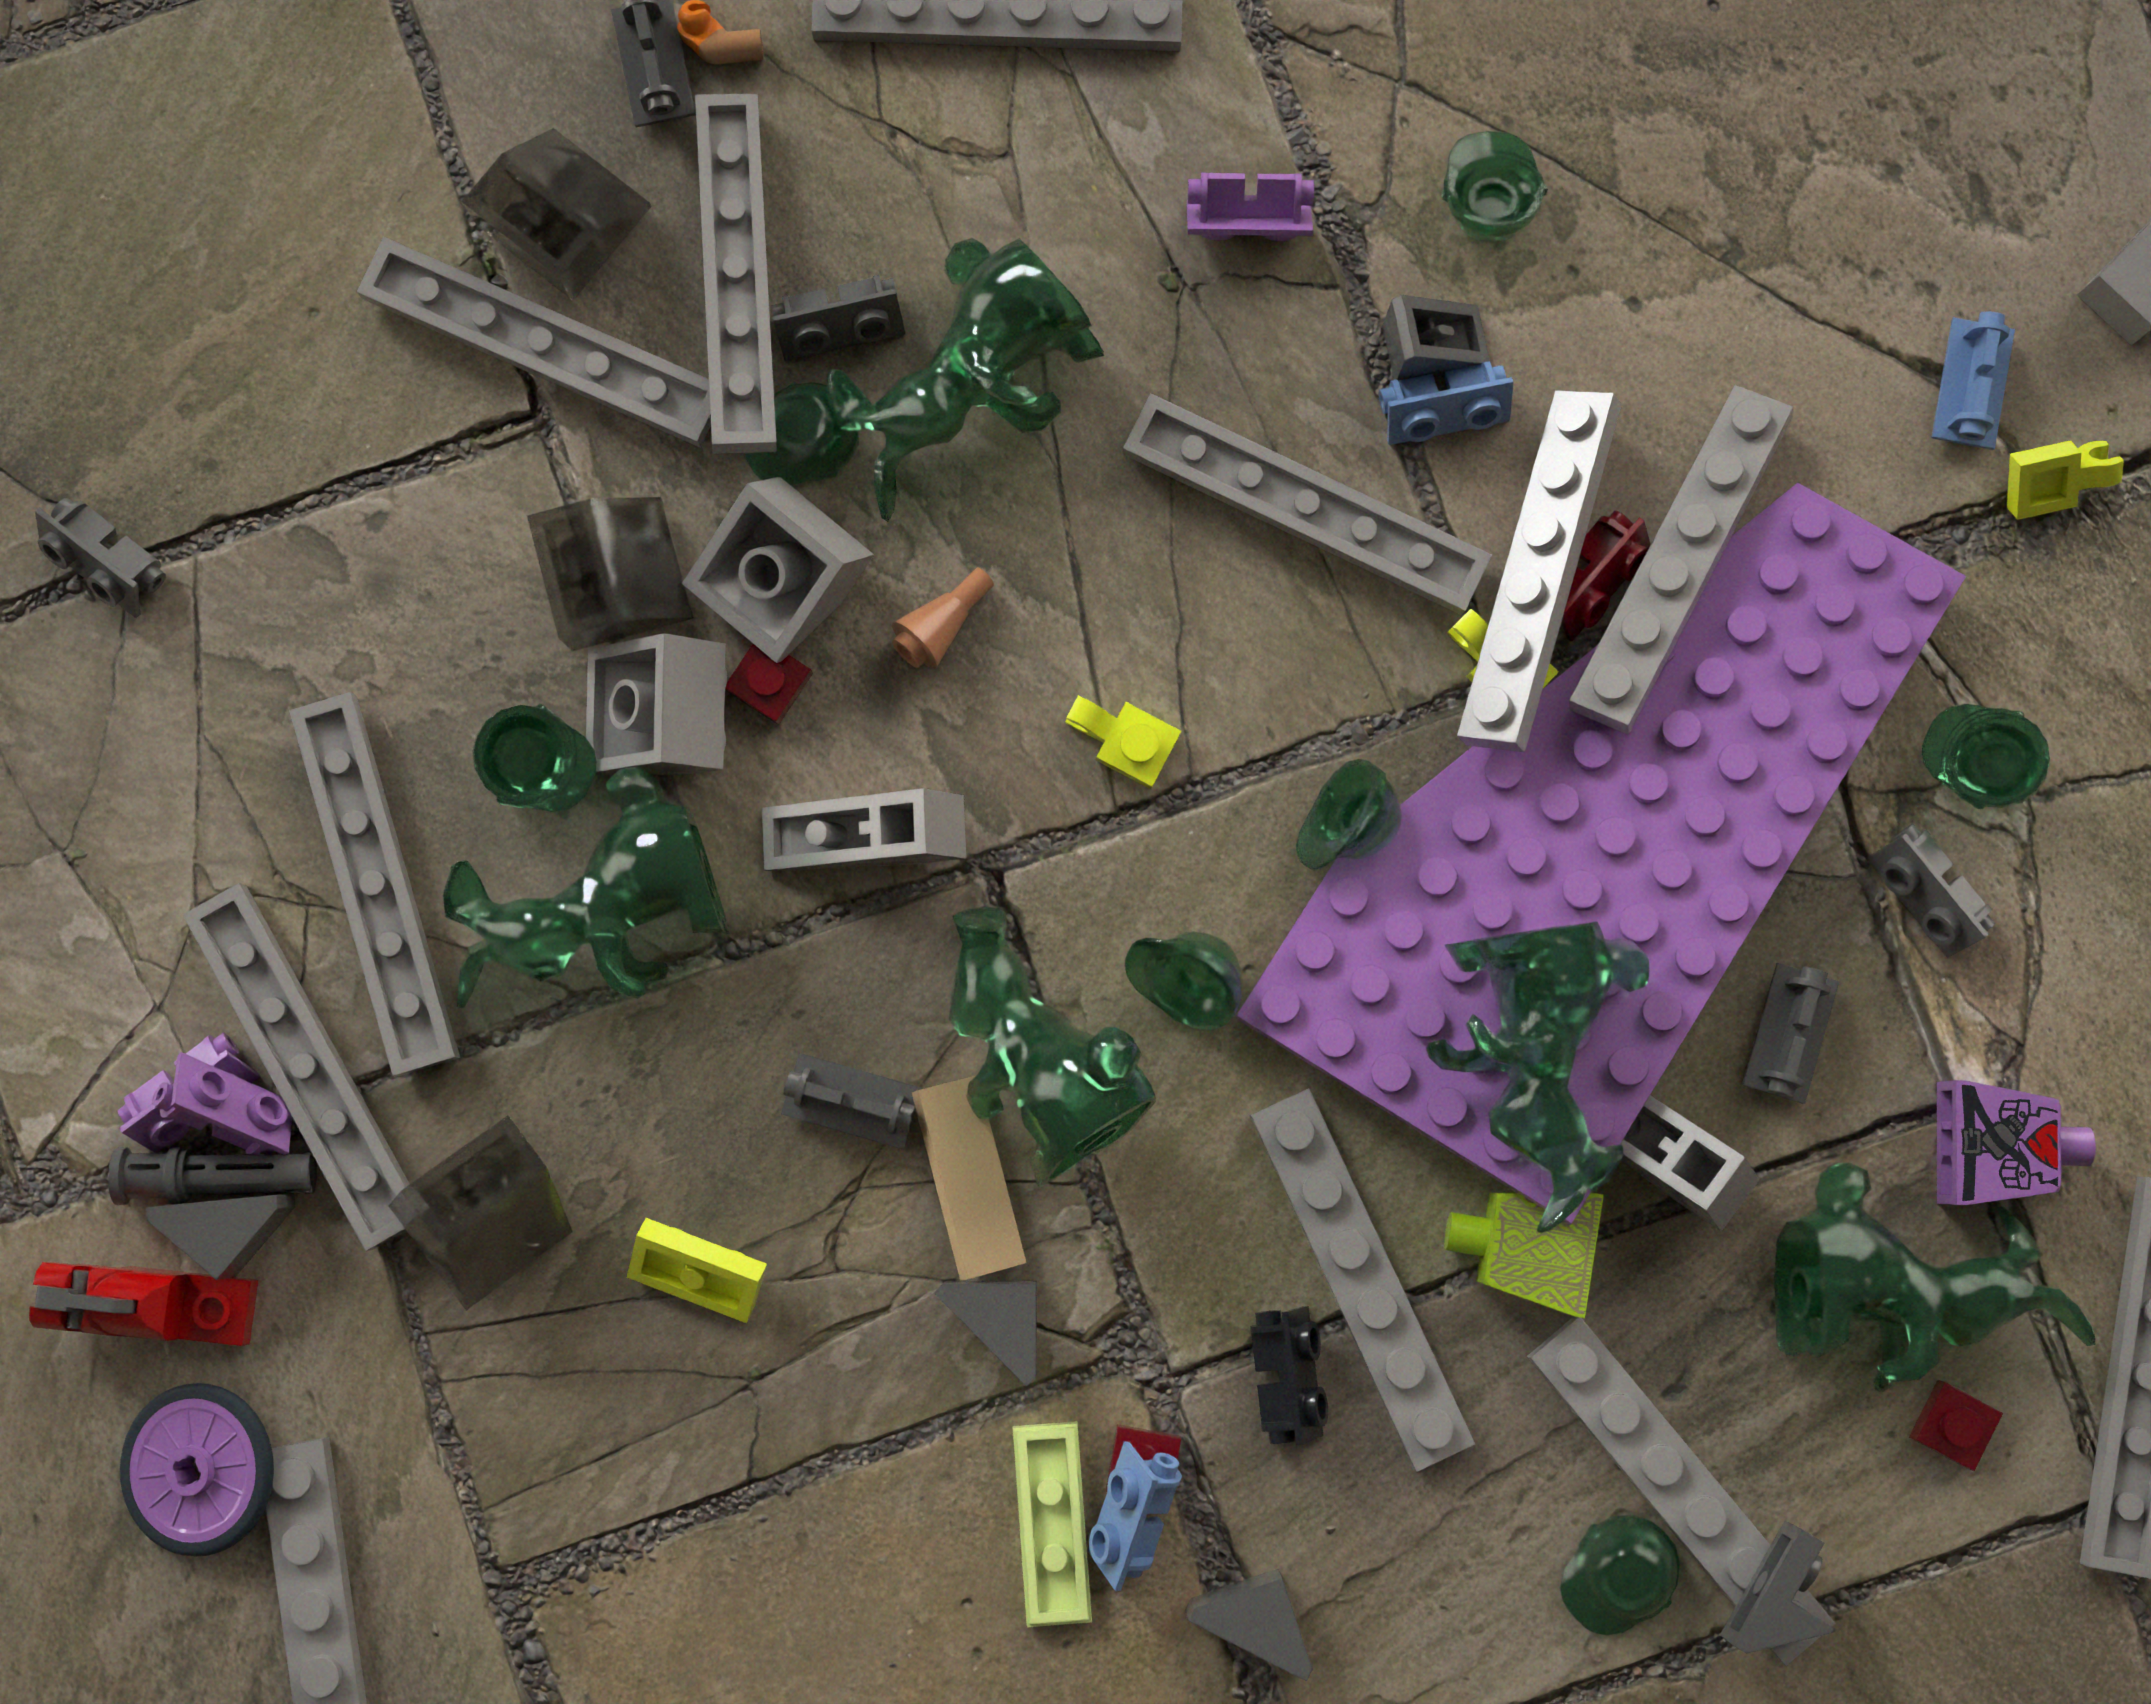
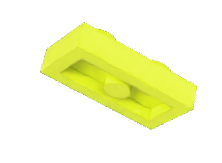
[626,1218,767,1323]

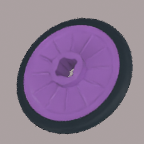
[120,1383,274,1557]

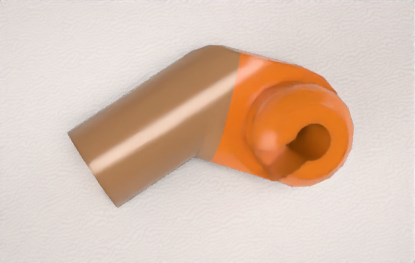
[677,0,764,65]

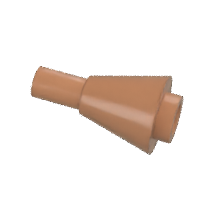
[892,567,994,669]

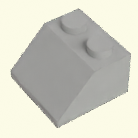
[682,477,874,663]
[585,633,727,775]

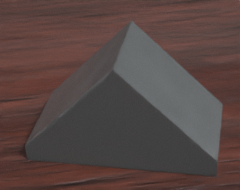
[1382,295,1490,381]
[146,1194,295,1280]
[934,1281,1037,1387]
[1185,1569,1313,1681]

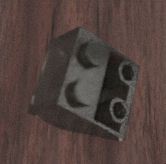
[461,128,651,301]
[527,497,694,652]
[388,1115,573,1311]

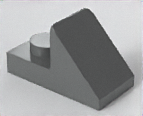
[1720,1521,1837,1654]

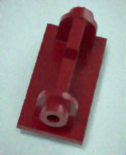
[1561,511,1651,642]

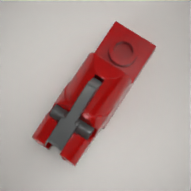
[29,1261,259,1346]

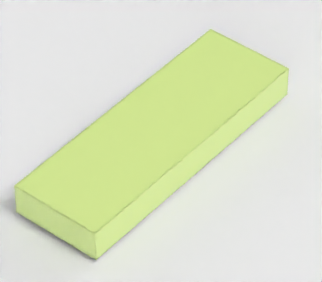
[1013,1421,1092,1627]

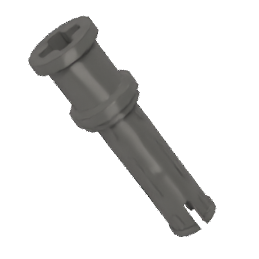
[108,1146,317,1205]

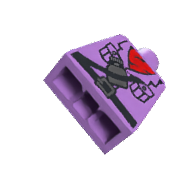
[1937,1080,2096,1205]

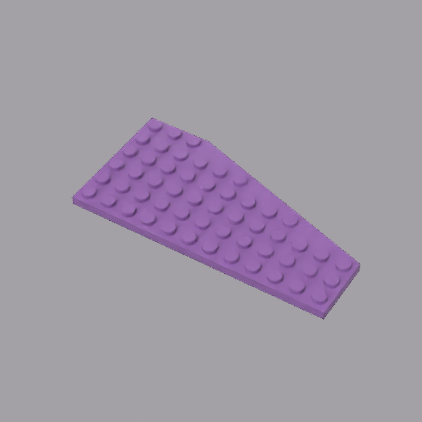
[1236,483,1966,1225]

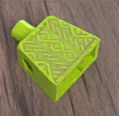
[1444,1192,1604,1318]

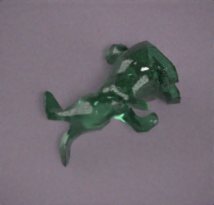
[827,238,1104,522]
[443,767,729,1009]
[949,906,1156,1188]
[1426,921,1650,1234]
[1774,1162,2096,1393]

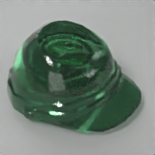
[1442,131,1548,243]
[744,382,860,486]
[472,704,597,812]
[1922,704,2050,810]
[1296,759,1402,870]
[1125,931,1243,1031]
[1560,1514,1680,1636]

